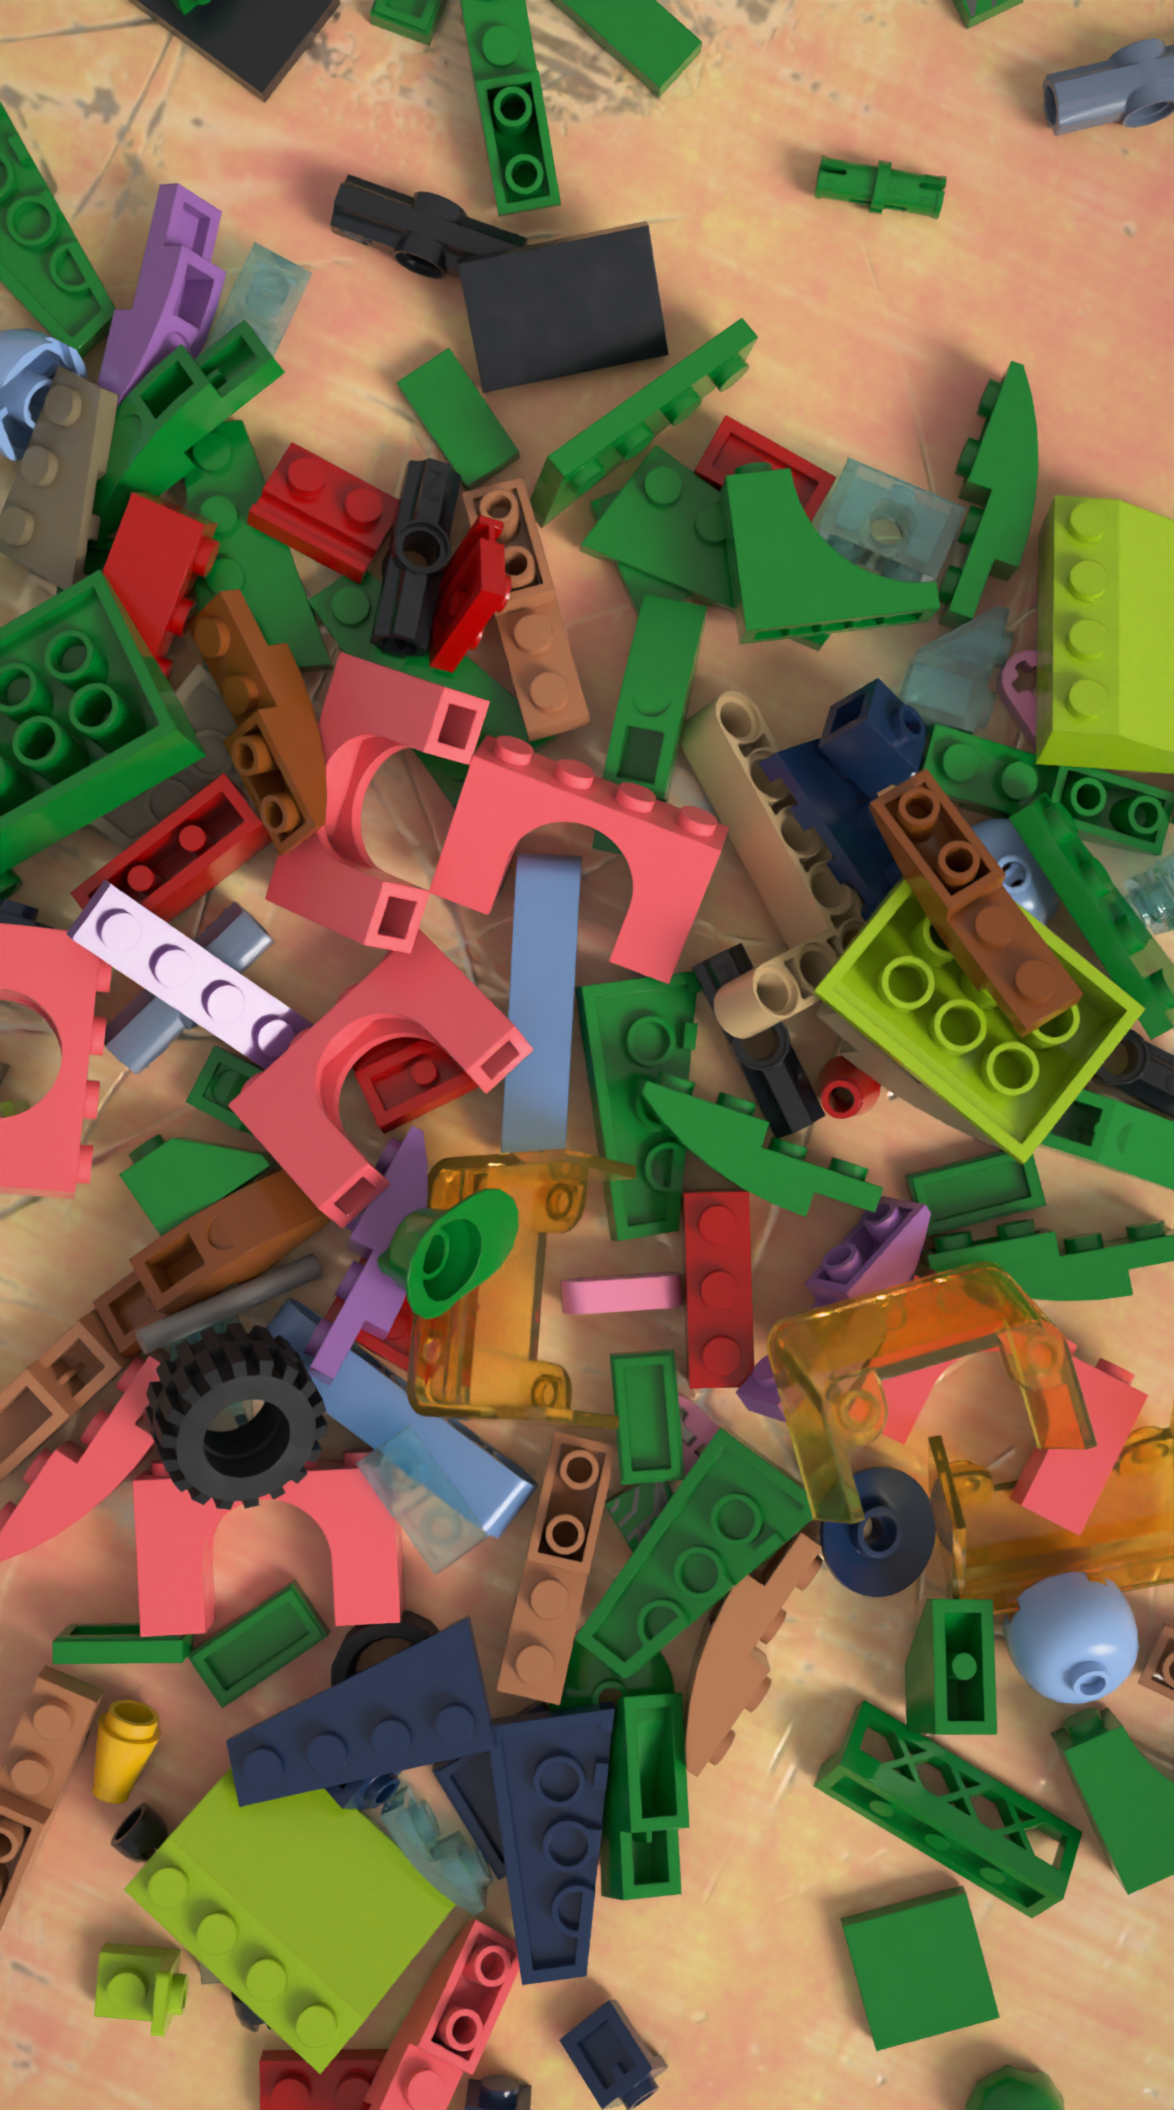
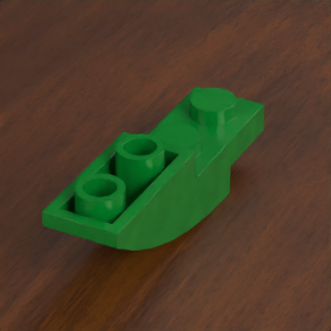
[460,0,561,217]
[91,319,285,546]
[938,361,1038,632]
[592,594,708,855]
[914,723,1174,856]
[635,1071,883,1217]
[920,1219,1174,1301]

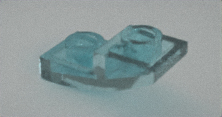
[204,242,312,357]
[356,1425,490,1575]
[380,1785,493,1915]

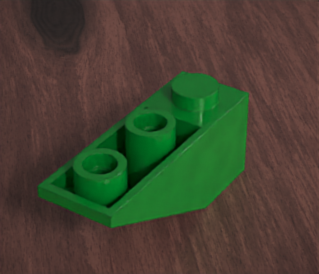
[1038,1089,1174,1191]

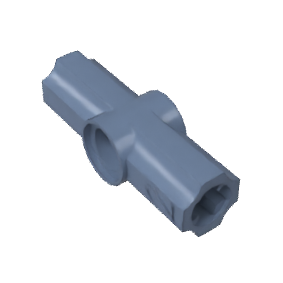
[1043,38,1174,136]
[104,901,276,1074]

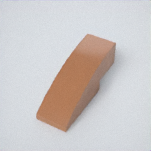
[0,1308,143,1483]

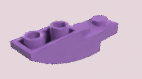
[98,183,227,407]
[303,1126,428,1386]
[736,1196,931,1424]

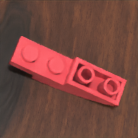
[0,1349,176,1562]
[363,1918,520,2110]

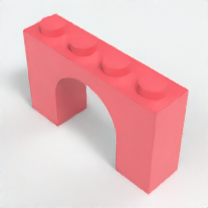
[265,652,490,954]
[429,735,729,984]
[0,923,112,1199]
[228,928,533,1229]
[839,1270,1148,1536]
[133,1447,405,1637]

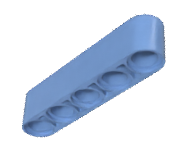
[501,852,582,1167]
[266,1298,538,1538]

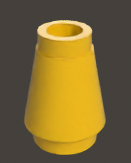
[91,1699,161,1804]

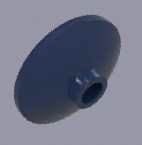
[820,1466,936,1597]

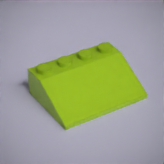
[1036,495,1174,774]
[812,876,1145,1164]
[124,1767,459,2074]

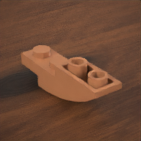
[462,476,591,742]
[496,1432,617,1705]
[684,1527,823,1778]
[0,1665,104,1930]

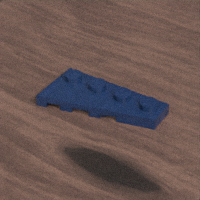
[758,738,903,922]
[226,1615,497,1807]
[489,1702,615,1985]

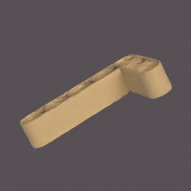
[680,691,865,1039]

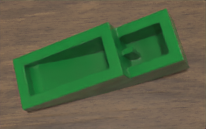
[600,1693,690,1901]

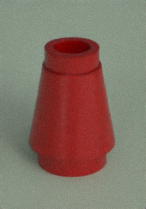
[817,1055,881,1119]

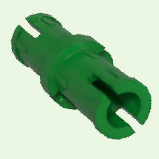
[814,155,947,219]

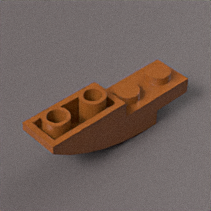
[187,589,327,856]
[869,768,1083,1038]
[93,1169,332,1357]

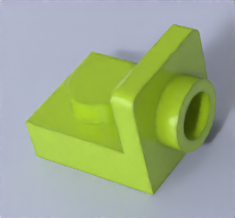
[94,1943,189,2037]

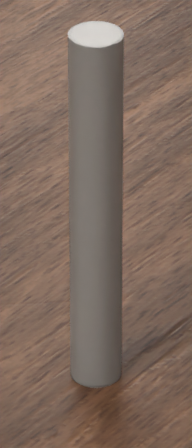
[135,1254,322,1354]

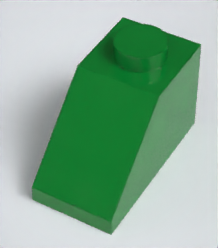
[119,1134,278,1236]
[905,1599,997,1735]

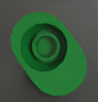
[377,1188,519,1319]

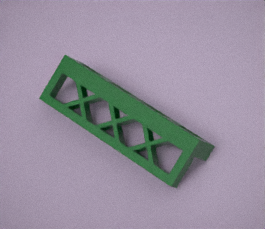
[813,1700,1082,1918]

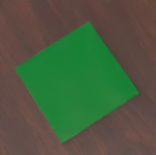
[840,1885,1000,2051]

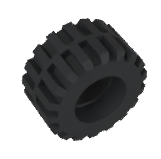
[145,1323,327,1510]

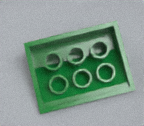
[0,569,206,874]

